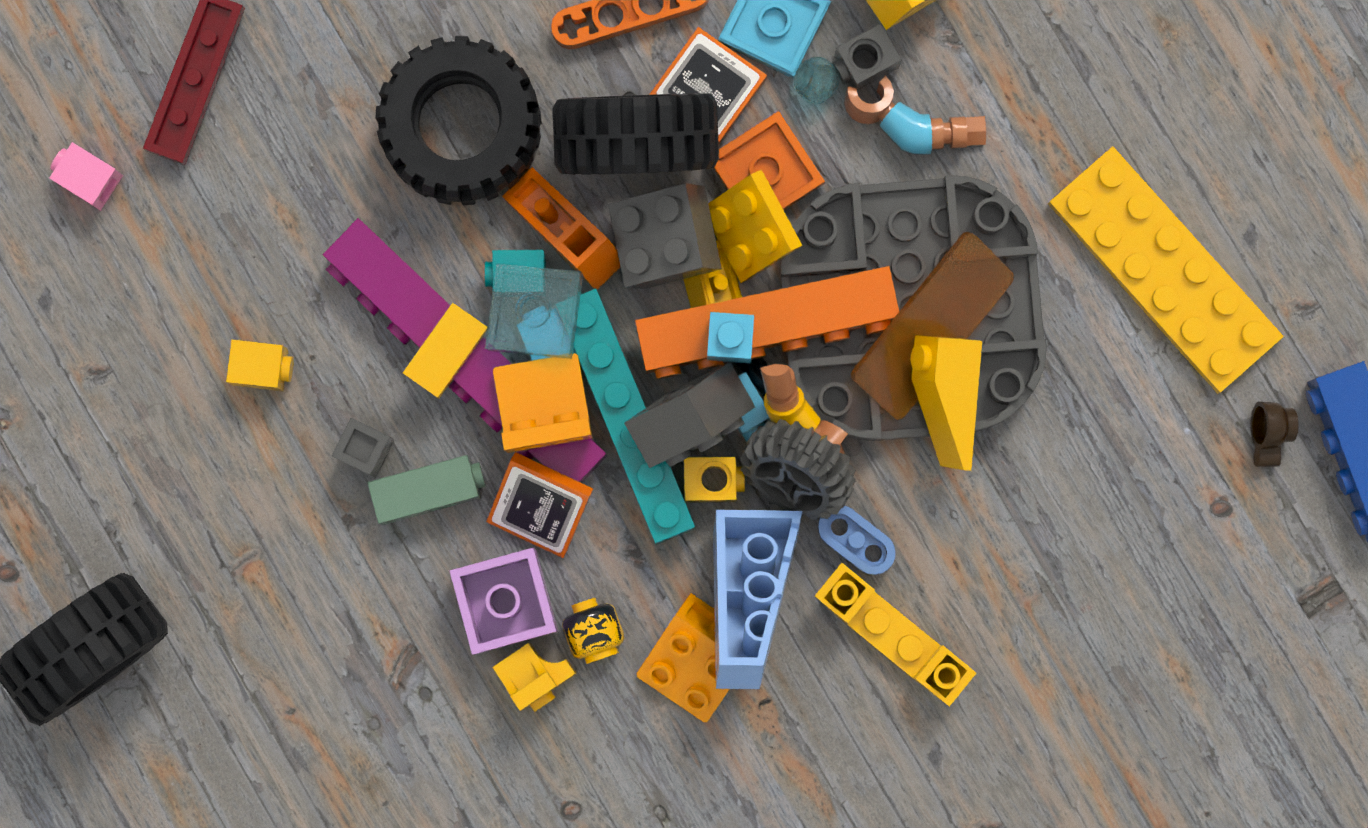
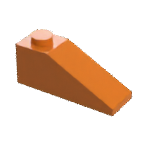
[502,167,620,289]

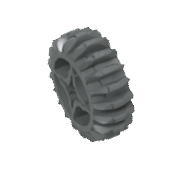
[740,419,856,520]

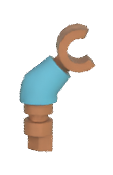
[844,75,986,155]

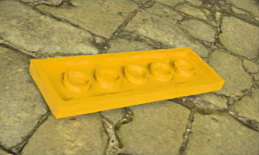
[1048,146,1284,394]

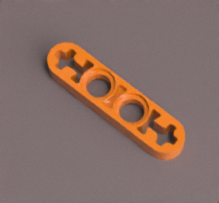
[551,0,709,50]

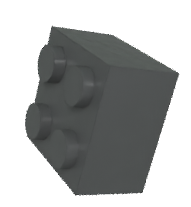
[608,183,722,289]
[624,362,755,468]

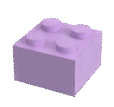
[450,548,559,655]

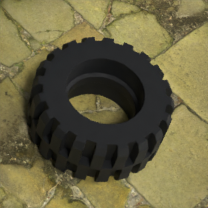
[375,36,542,206]
[552,93,719,175]
[0,573,168,726]

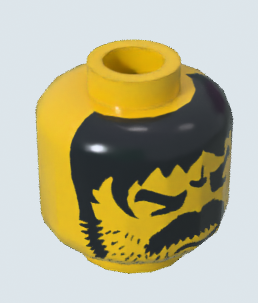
[562,598,625,664]

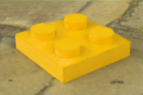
[708,170,803,283]

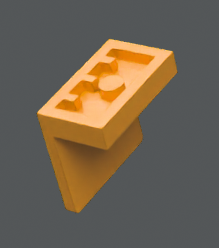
[493,353,593,453]
[636,593,730,722]

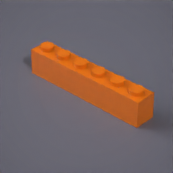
[635,266,900,379]

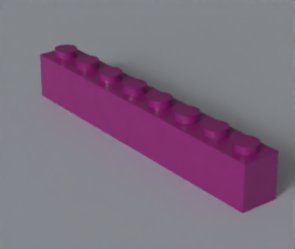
[322,218,607,483]

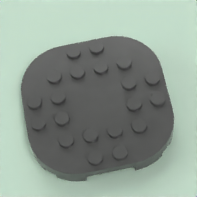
[780,175,1047,441]

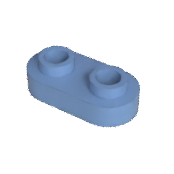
[818,506,895,575]

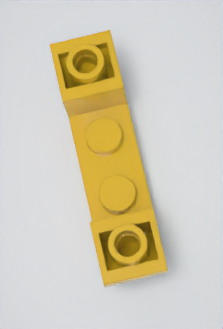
[814,563,976,707]

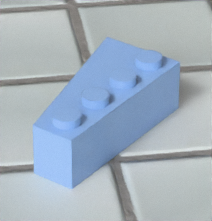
[713,510,802,689]

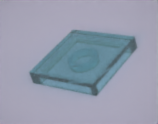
[485,264,583,359]

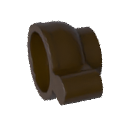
[1250,401,1299,467]

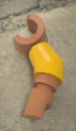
[760,364,848,454]

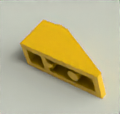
[910,335,982,471]

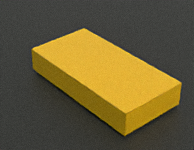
[403,303,489,399]

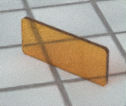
[851,232,1014,420]

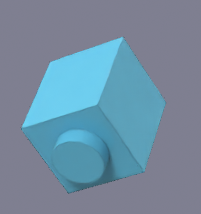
[707,312,754,363]

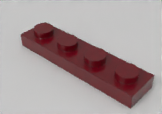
[143,0,245,165]

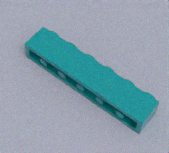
[557,288,695,545]

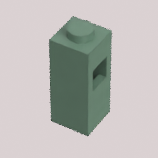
[367,455,486,525]

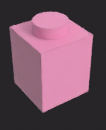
[49,142,123,211]

